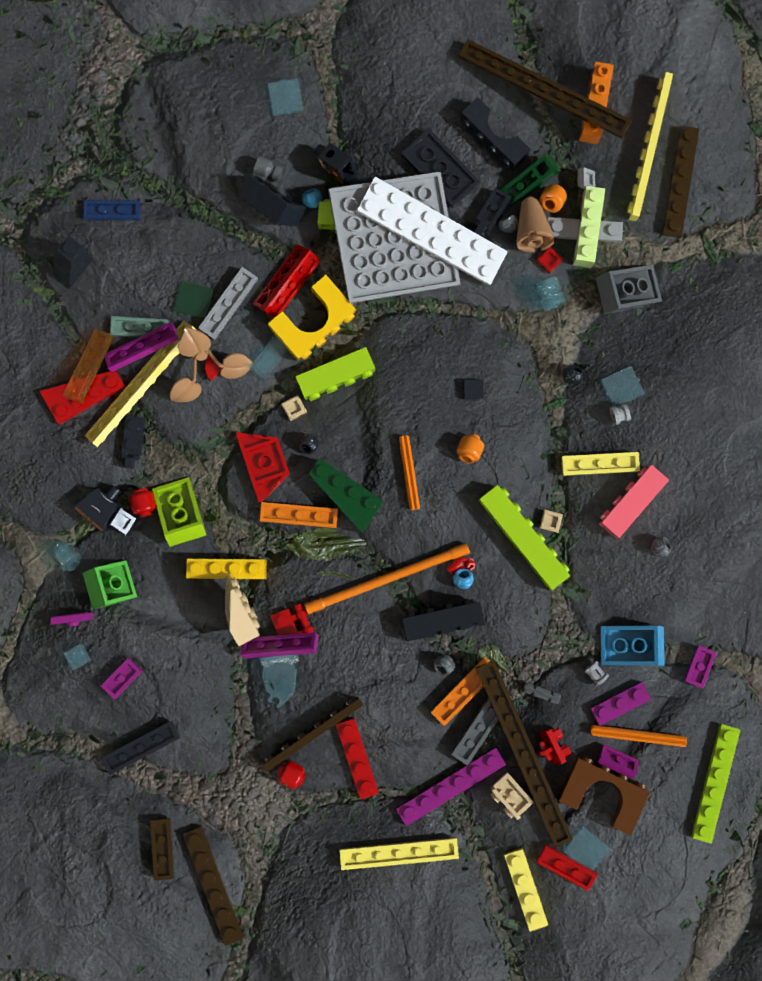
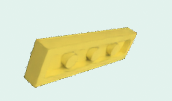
[561,452,640,476]
[504,848,548,931]

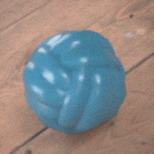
[302,188,322,208]
[453,569,474,589]

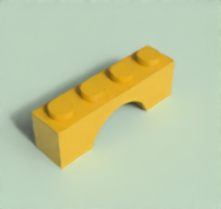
[186,559,267,579]

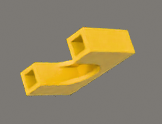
[268,275,356,361]

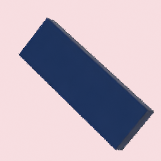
[83,200,141,221]

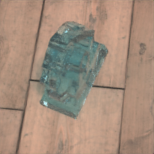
[260,654,300,708]

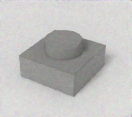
[577,167,595,190]

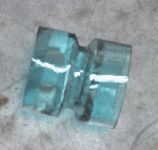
[535,277,567,311]

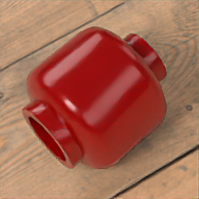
[129,488,157,518]
[276,760,306,790]

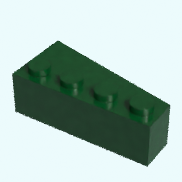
[309,458,384,534]

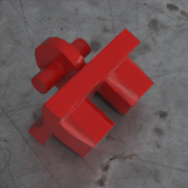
[537,728,572,765]

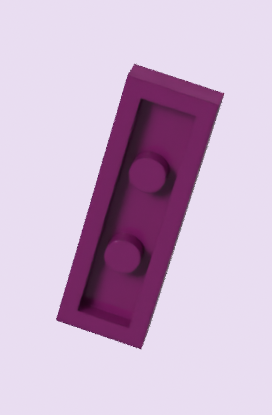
[590,682,651,726]

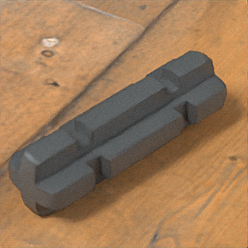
[523,682,561,704]

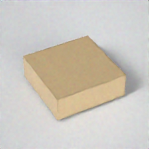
[281,395,307,421]
[539,510,563,533]

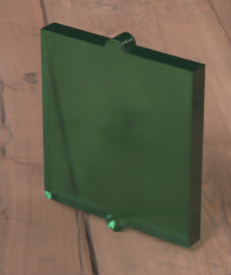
[174,281,214,319]

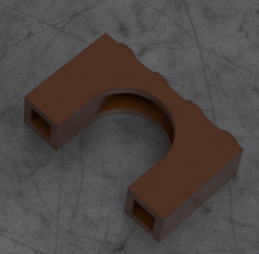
[557,755,650,836]

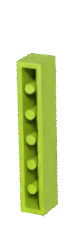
[478,485,570,590]

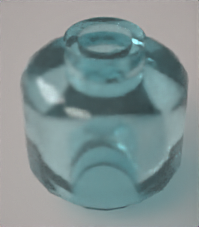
[52,542,81,571]

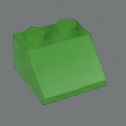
[83,560,137,610]

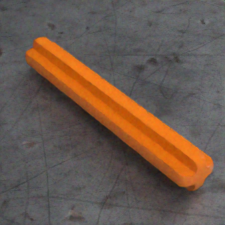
[399,435,420,510]

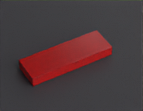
[536,844,598,891]

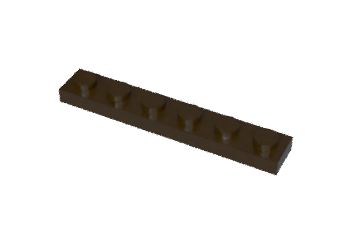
[662,125,700,238]
[261,697,363,773]
[183,826,244,946]

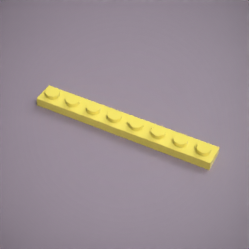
[627,72,673,222]
[85,321,195,447]

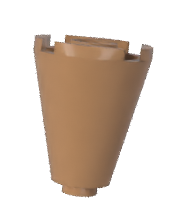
[516,197,554,252]

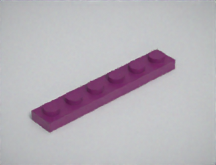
[396,747,506,826]

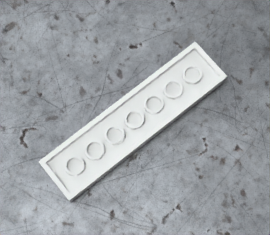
[356,177,508,286]

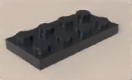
[401,128,480,209]

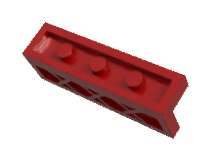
[252,244,320,319]

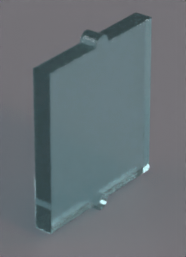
[268,78,304,116]
[601,366,645,407]
[563,826,610,870]

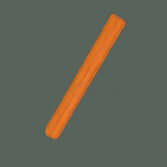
[590,725,687,747]

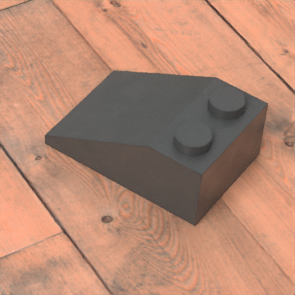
[596,265,662,314]

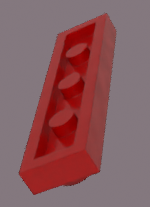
[336,718,379,800]

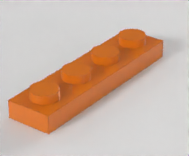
[260,502,338,528]
[431,657,489,726]

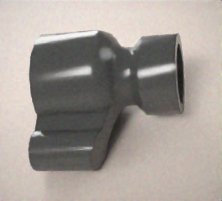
[253,156,284,182]

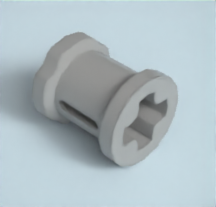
[583,660,609,687]

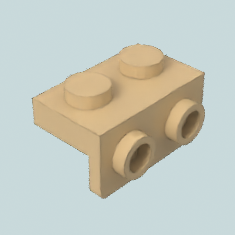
[490,772,534,820]

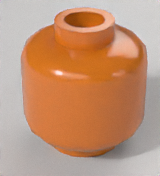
[539,184,567,213]
[457,434,484,463]

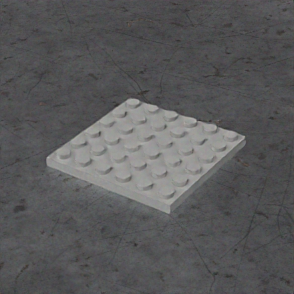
[328,172,460,303]

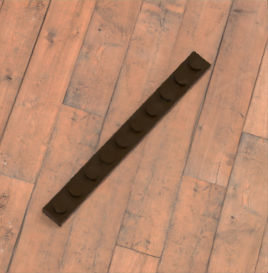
[458,39,632,139]
[476,660,573,848]

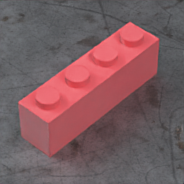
[599,465,669,539]

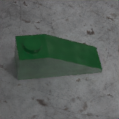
[501,155,561,205]

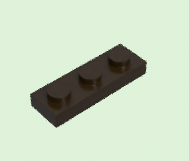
[150,818,175,881]

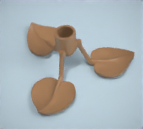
[170,326,253,402]

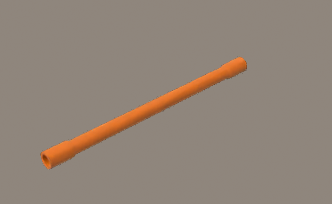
[305,543,470,614]

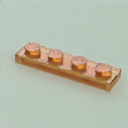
[63,329,114,404]

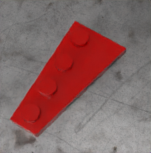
[40,371,126,425]

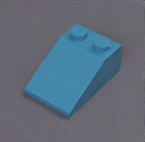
[601,626,665,666]

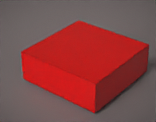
[536,247,563,274]

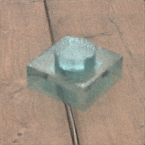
[64,644,91,671]

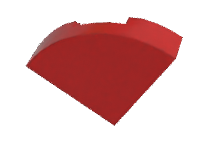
[205,356,222,382]

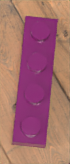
[104,322,179,372]
[240,632,319,659]

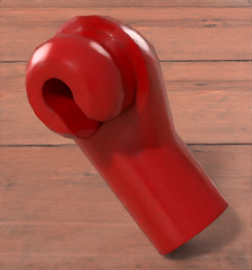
[446,557,476,575]

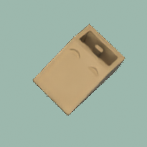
[225,573,260,646]

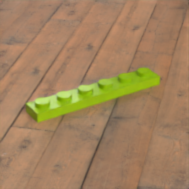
[691,724,741,844]

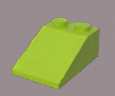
[152,477,207,547]

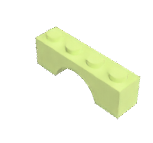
[573,186,605,268]

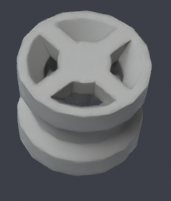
[609,402,631,425]

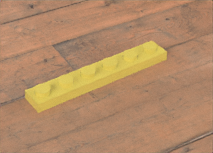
[340,837,459,870]

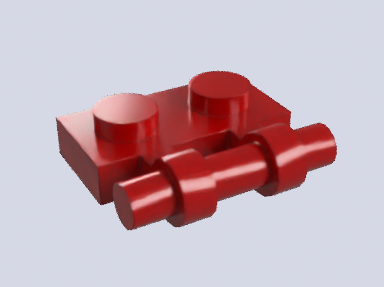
[271,604,314,635]

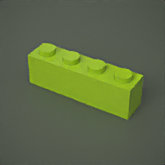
[296,347,375,401]

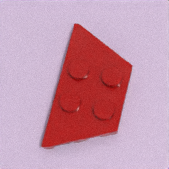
[236,432,290,503]

